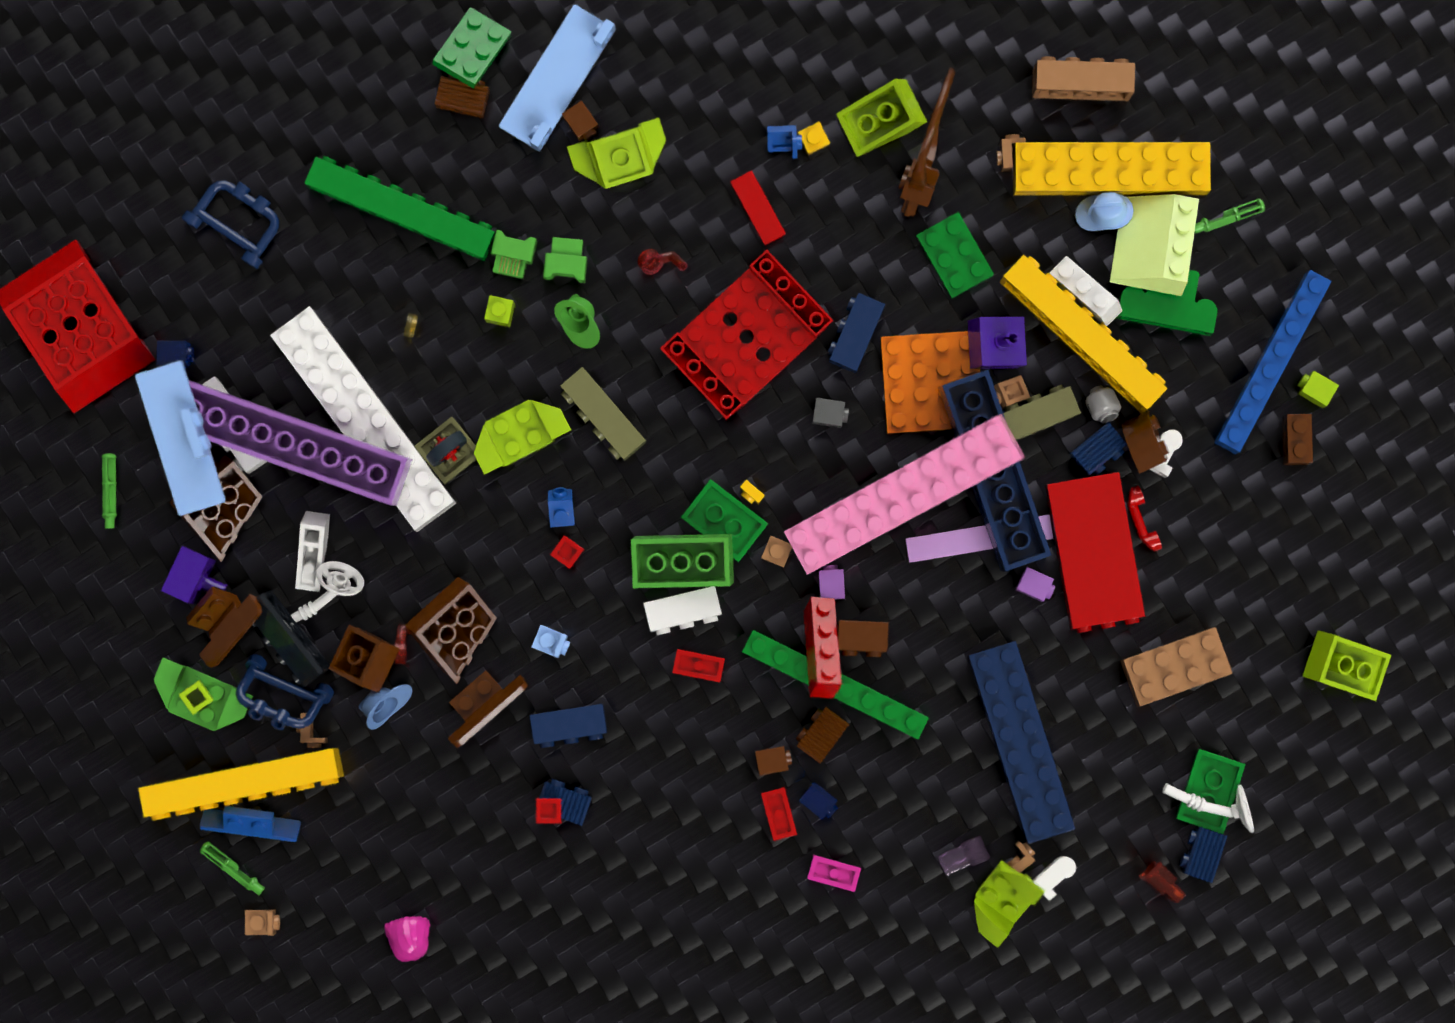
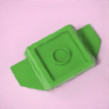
[154,658,253,731]

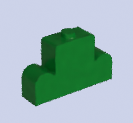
[1116,270,1217,336]

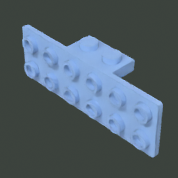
[135,361,226,516]

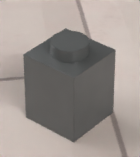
[812,398,849,428]

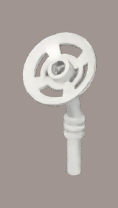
[291,561,364,622]
[1162,784,1254,833]

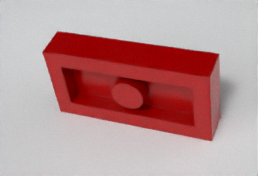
[672,649,725,682]
[761,787,797,841]

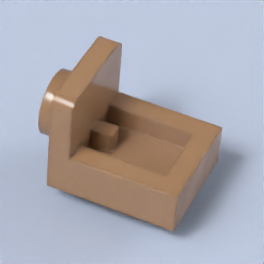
[996,134,1026,172]
[296,713,328,748]

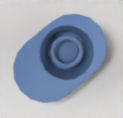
[359,684,412,730]

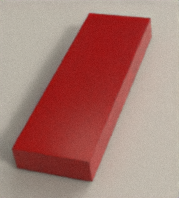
[730,170,786,246]

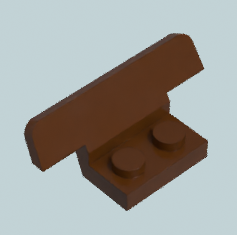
[186,587,262,667]
[448,670,527,747]

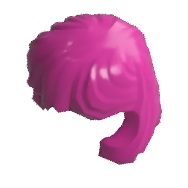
[384,916,430,962]

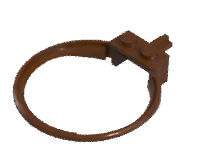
[899,68,955,217]

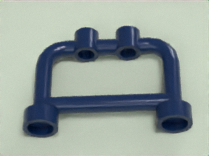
[181,180,279,269]
[236,654,334,730]

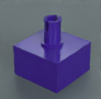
[968,317,1027,369]
[161,546,228,605]

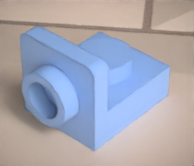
[532,625,570,658]

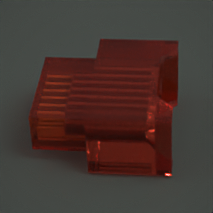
[1139,861,1186,903]

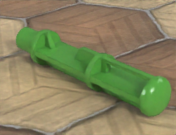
[1194,198,1265,234]
[102,453,117,529]
[200,841,265,895]

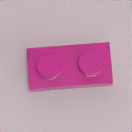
[807,855,861,892]

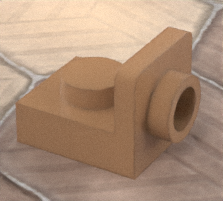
[994,375,1030,409]
[1006,841,1035,873]
[245,909,280,936]

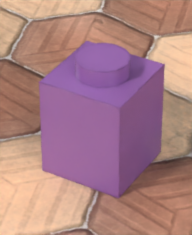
[818,565,845,600]
[1015,567,1055,602]

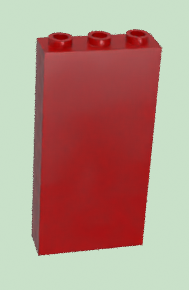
[1045,472,1145,633]

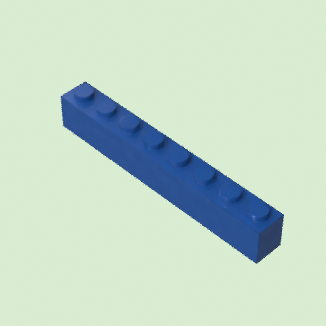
[1214,270,1332,454]

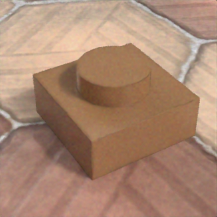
[761,536,792,568]

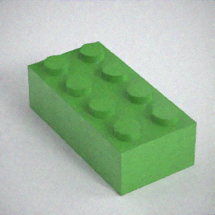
[631,534,734,588]

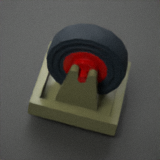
[414,416,477,485]

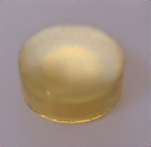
[403,313,418,338]

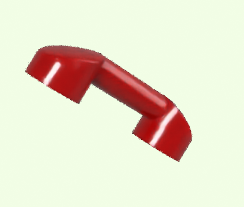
[1128,485,1162,551]

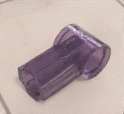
[937,835,990,876]

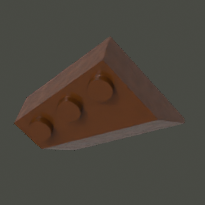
[169,455,262,562]
[404,577,497,684]

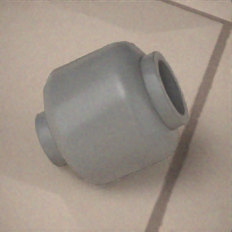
[1085,386,1121,423]

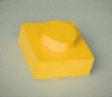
[798,122,830,155]
[740,480,765,504]

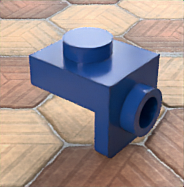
[767,125,802,158]
[548,487,575,527]

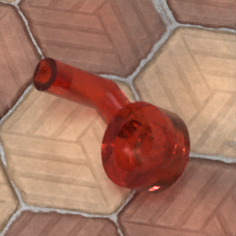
[638,249,687,275]
[392,624,410,664]

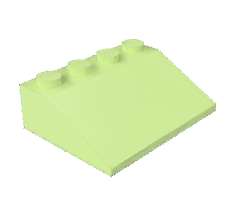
[1110,194,1199,296]

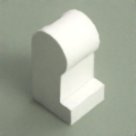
[1150,430,1183,478]
[1032,856,1076,901]

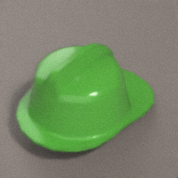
[554,294,600,349]

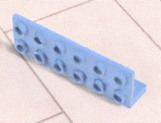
[499,5,616,152]

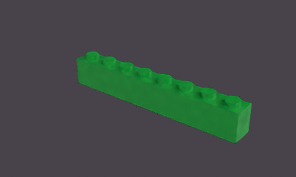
[304,156,495,261]
[742,630,929,739]

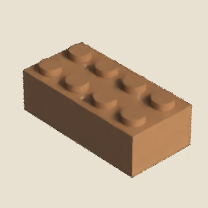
[1032,56,1135,101]
[1120,627,1233,706]

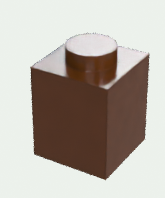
[562,100,599,142]
[755,746,792,776]

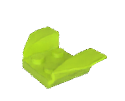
[567,118,666,189]
[474,400,571,475]
[974,860,1045,948]

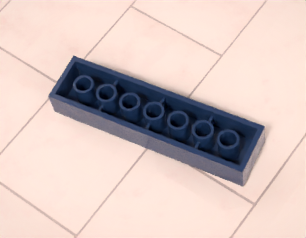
[938,370,1051,571]
[967,641,1075,844]

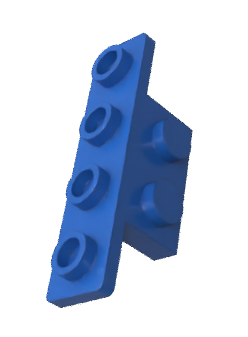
[200,806,301,842]

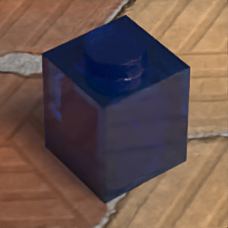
[157,341,194,368]
[799,782,838,819]

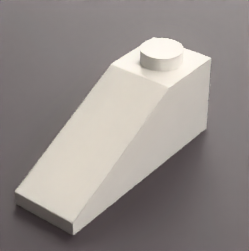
[295,511,330,592]

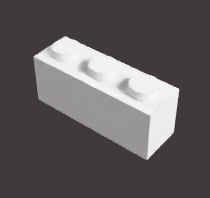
[1050,256,1123,326]
[644,586,722,635]

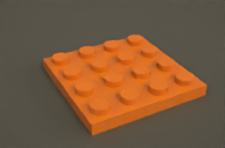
[880,331,980,434]

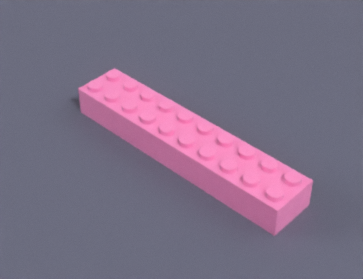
[784,414,1025,574]

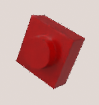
[550,535,584,569]
[536,798,561,823]

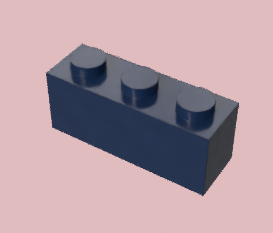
[827,293,885,373]
[530,704,608,748]

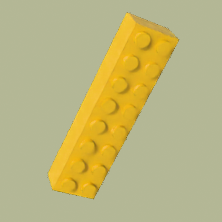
[1013,142,1211,195]
[1000,255,1167,414]
[138,748,344,821]

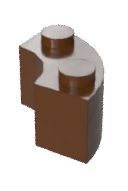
[1122,411,1170,473]

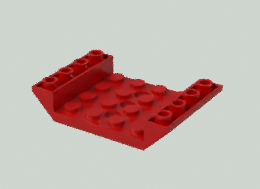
[0,239,155,413]
[660,250,833,420]

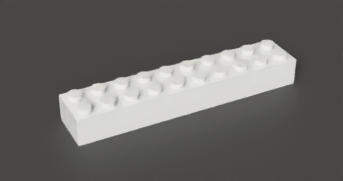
[270,306,456,532]

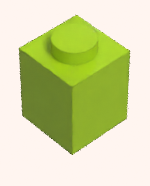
[484,295,515,327]
[1298,371,1339,408]
[179,679,214,715]

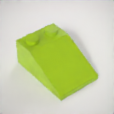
[836,79,927,157]
[1303,630,1391,701]

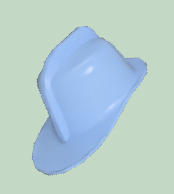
[1075,191,1134,231]

